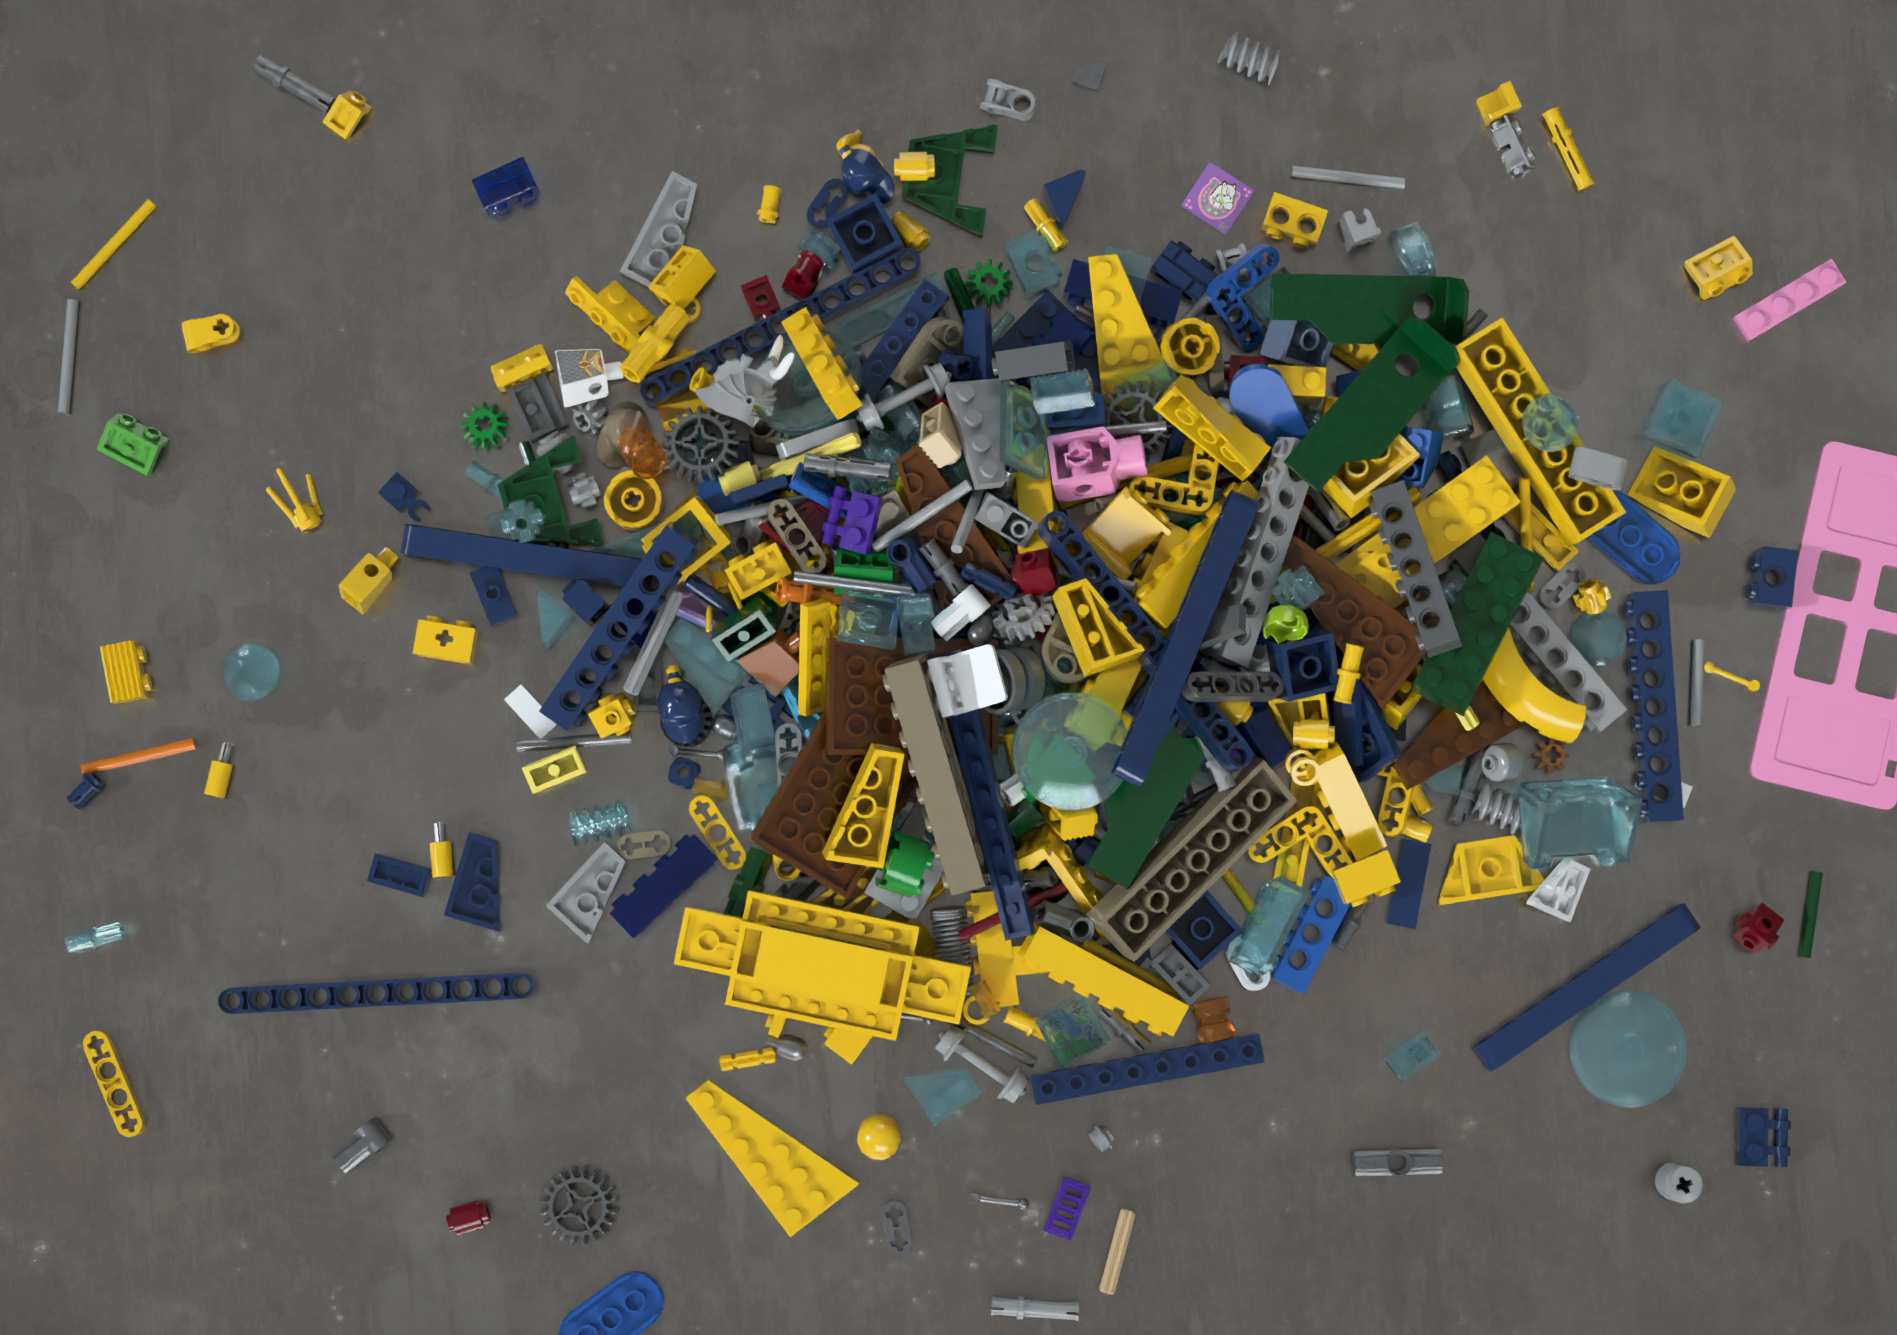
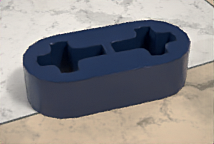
[807,178,848,229]

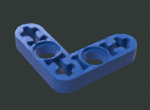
[1206,243,1280,350]

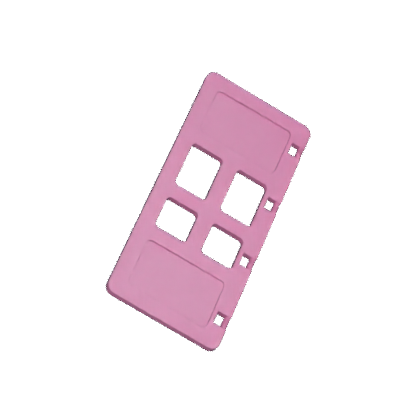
[1750,441,1897,810]

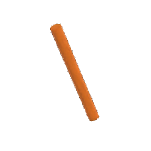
[80,738,196,775]

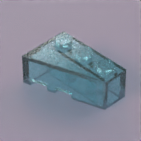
[1228,876,1310,977]

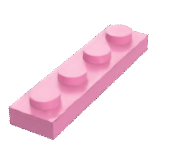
[1733,258,1847,342]

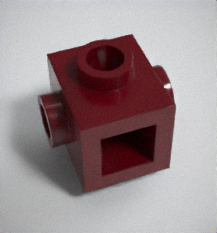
[1733,902,1784,954]

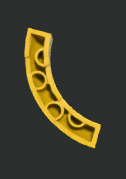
[1483,628,1586,743]

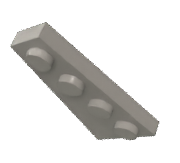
[619,171,697,287]
[944,378,1005,490]

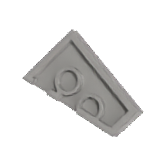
[545,841,626,944]

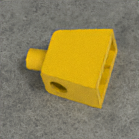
[338,547,398,615]

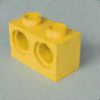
[1261,192,1328,249]

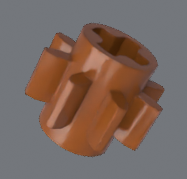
[1532,738,1570,773]

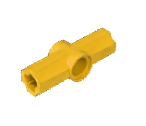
[619,304,690,383]

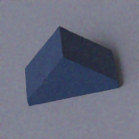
[1043,169,1086,229]

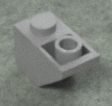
[975,490,1039,549]

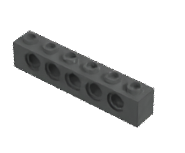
[1369,480,1462,658]

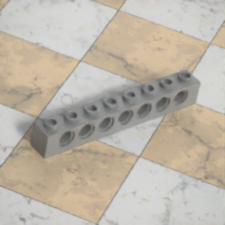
[1204,437,1309,668]
[1448,533,1627,733]

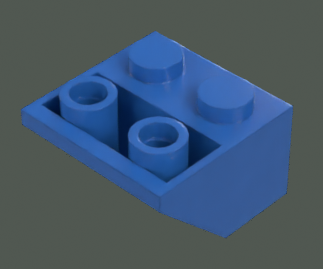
[1393,426,1444,488]

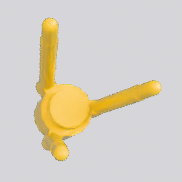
[266,468,324,532]
[706,570,743,633]

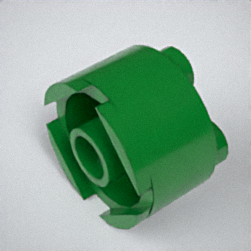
[875,831,934,898]

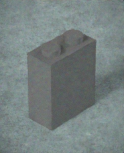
[992,341,1076,381]

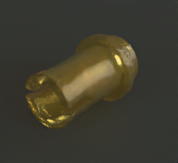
[692,775,730,803]
[969,980,1001,1019]

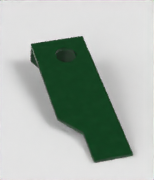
[1269,273,1469,346]
[1283,317,1461,492]
[1087,704,1221,889]

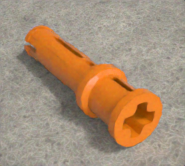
[776,577,865,609]

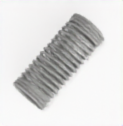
[930,906,975,995]

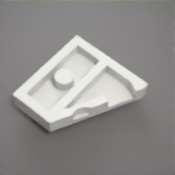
[1526,858,1590,922]

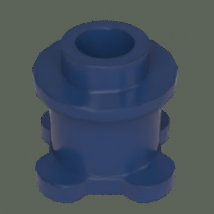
[668,757,701,789]

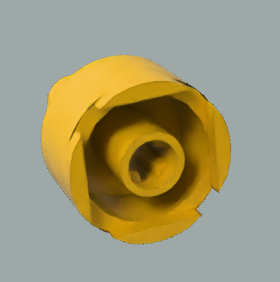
[604,470,664,531]

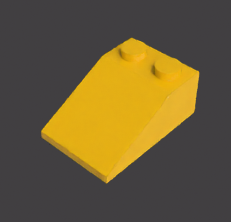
[1323,433,1420,518]
[1627,446,1736,538]

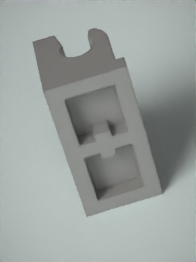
[1337,208,1382,253]

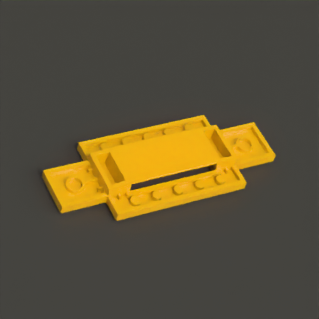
[674,890,971,1041]

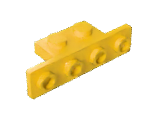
[565,276,656,354]

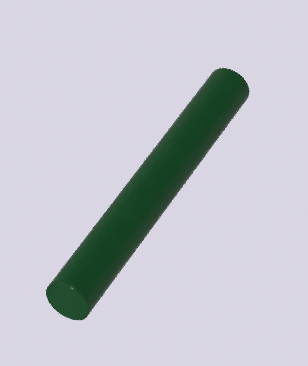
[1799,871,1823,958]

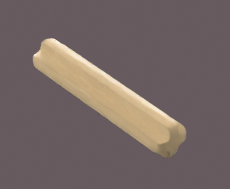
[1099,1209,1136,1295]

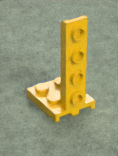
[1016,822,1109,942]

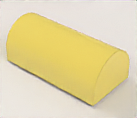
[522,745,586,794]

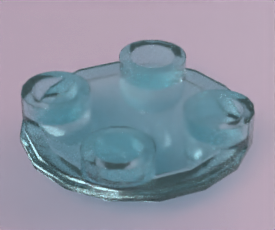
[1522,394,1580,452]
[1570,610,1627,665]
[222,644,280,701]

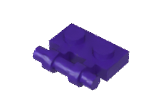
[822,486,883,555]

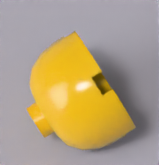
[1160,317,1220,376]

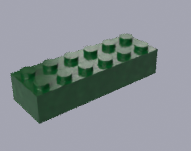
[1411,532,1544,717]

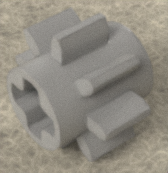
[572,399,608,434]
[567,472,602,509]

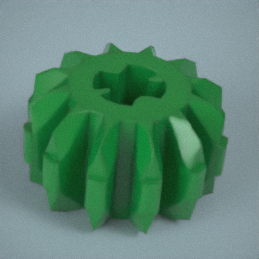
[965,259,1013,308]
[460,401,510,450]

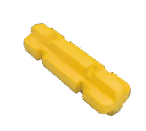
[719,1047,777,1071]

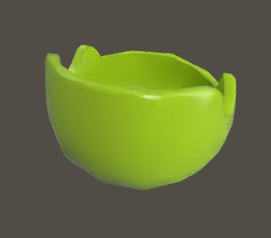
[1263,604,1309,643]

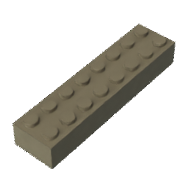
[882,653,990,896]
[1086,756,1297,962]

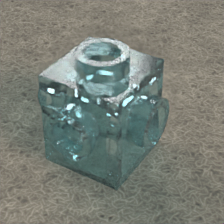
[500,499,544,543]
[1271,566,1325,611]

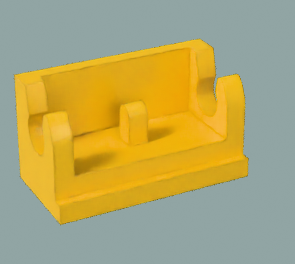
[648,245,716,310]

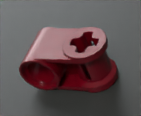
[782,250,823,300]

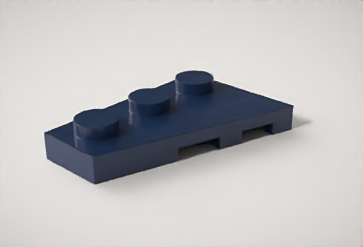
[444,832,500,932]

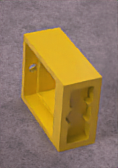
[641,494,734,585]

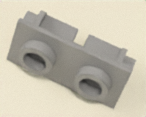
[1491,115,1536,175]

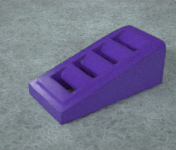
[1043,1176,1091,1241]

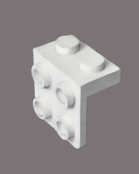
[927,644,1008,717]

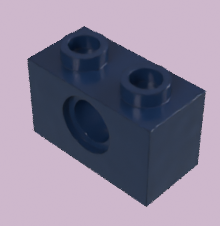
[1748,546,1798,610]

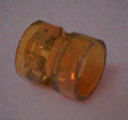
[617,426,667,479]
[1191,996,1236,1044]

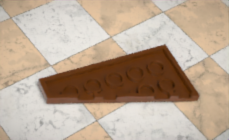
[896,444,1020,611]
[1282,535,1426,710]
[1393,680,1527,790]

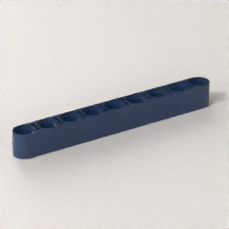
[400,524,652,587]
[1474,903,1701,1071]

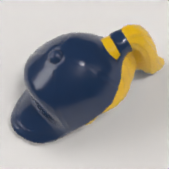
[836,130,895,204]
[657,664,702,744]

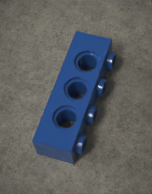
[1269,875,1351,994]

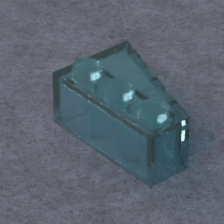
[664,617,750,716]

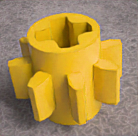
[1573,579,1612,614]

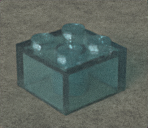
[1642,379,1724,459]

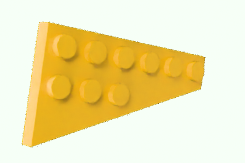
[1088,254,1174,425]
[686,1080,860,1237]

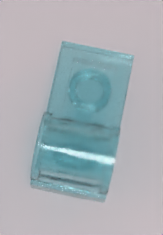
[896,593,936,656]

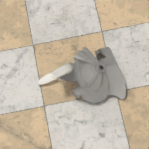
[696,335,795,427]

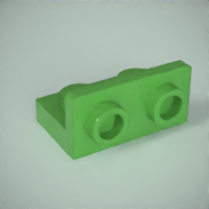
[97,413,169,476]

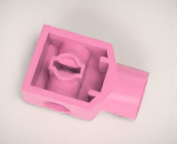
[1047,426,1148,503]

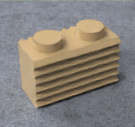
[919,402,962,468]

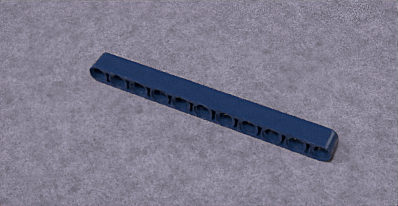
[639,248,921,407]
[1111,489,1259,787]
[1037,511,1253,772]
[218,973,537,1014]

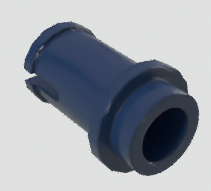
[66,772,104,809]

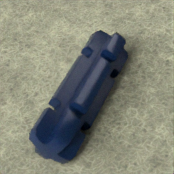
[960,562,1016,600]

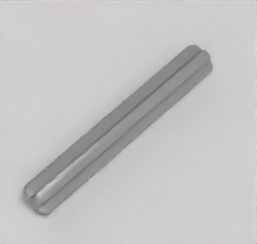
[623,588,684,696]

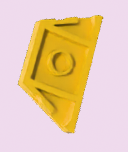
[1438,835,1545,905]

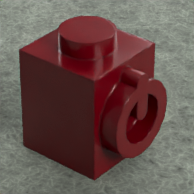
[1011,548,1058,596]

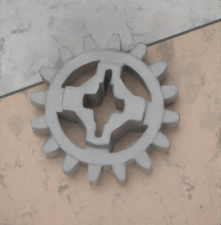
[992,591,1056,641]

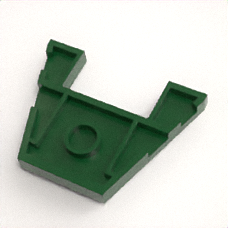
[902,124,998,236]
[498,435,604,546]

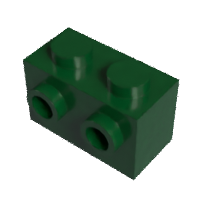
[712,596,776,662]

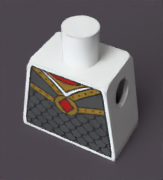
[555,349,623,407]

